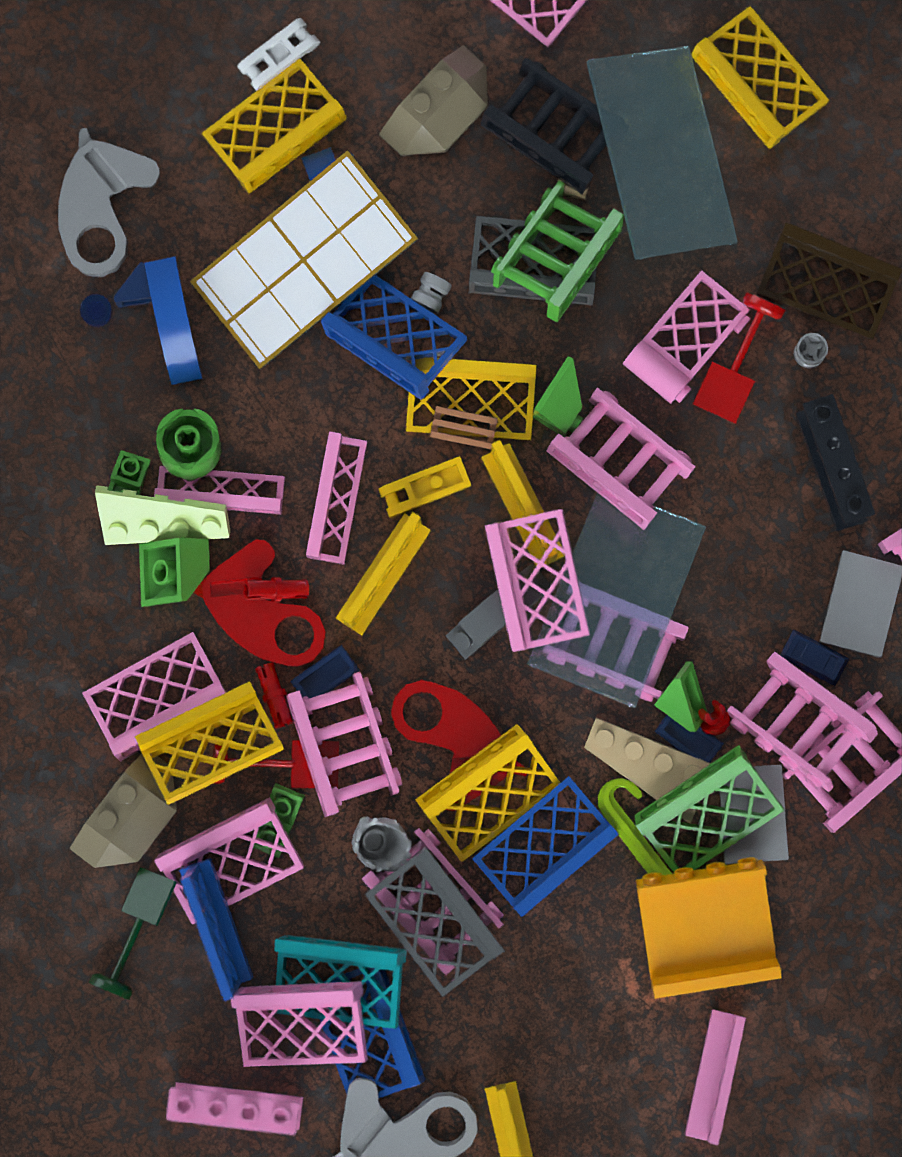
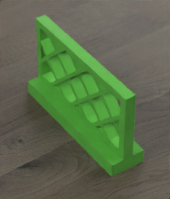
[635,745,784,873]

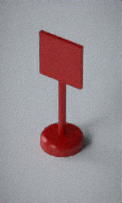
[693,292,786,424]
[212,740,339,789]

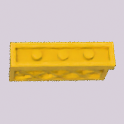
[691,6,829,150]
[202,58,347,194]
[406,357,537,440]
[481,440,565,568]
[336,512,431,636]
[134,681,284,805]
[415,724,560,862]
[485,1081,533,1157]

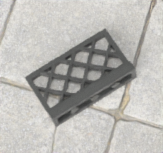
[469,216,597,305]
[365,847,504,997]

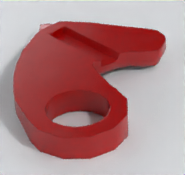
[193,539,326,667]
[391,680,527,811]

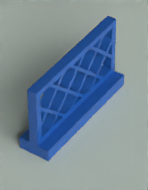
[321,274,467,400]
[472,776,619,917]
[179,858,253,1001]
[320,967,426,1098]

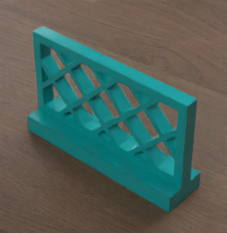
[274,935,407,1029]

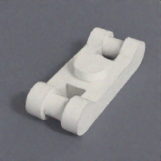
[238,18,320,91]

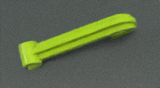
[598,778,672,875]

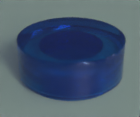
[80,294,112,327]

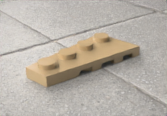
[584,717,711,824]

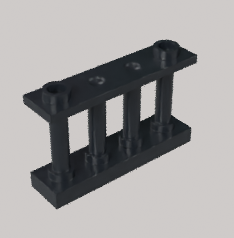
[480,57,629,195]
[795,394,875,532]

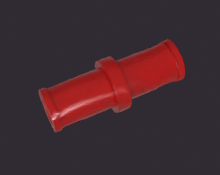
[243,577,309,602]
[255,662,294,729]

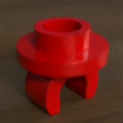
[698,700,732,735]

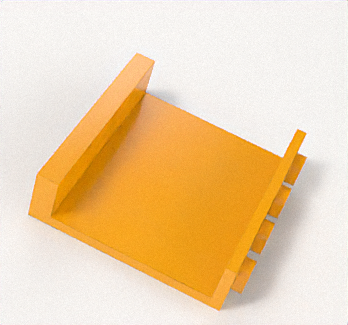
[636,857,782,999]

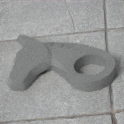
[58,128,160,277]
[334,1077,478,1157]

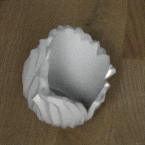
[351,816,412,872]

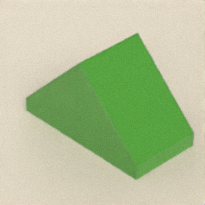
[654,661,707,732]

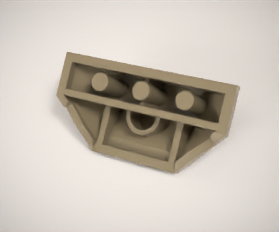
[379,45,488,156]
[70,754,177,868]

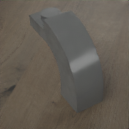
[445,564,551,660]

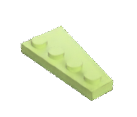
[95,485,231,545]

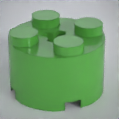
[156,408,222,481]

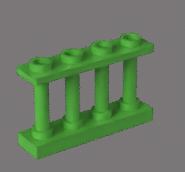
[491,180,624,323]

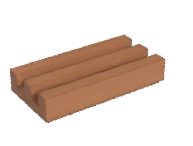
[430,406,498,449]

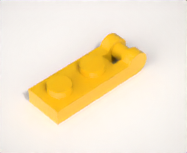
[378,456,471,518]

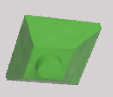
[533,356,584,438]
[139,538,210,607]

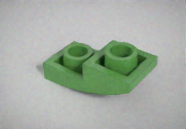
[108,450,151,495]
[253,783,305,858]

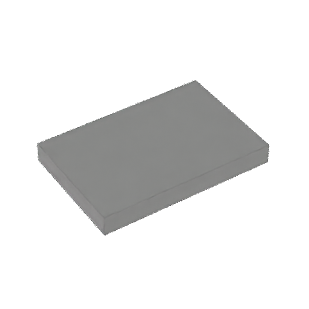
[819,550,902,658]
[719,764,789,864]

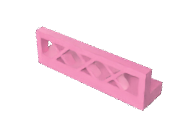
[306,431,367,565]
[154,466,285,515]
[684,1009,746,1145]

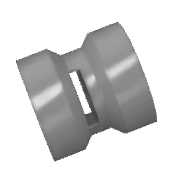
[411,272,452,314]
[794,333,828,369]

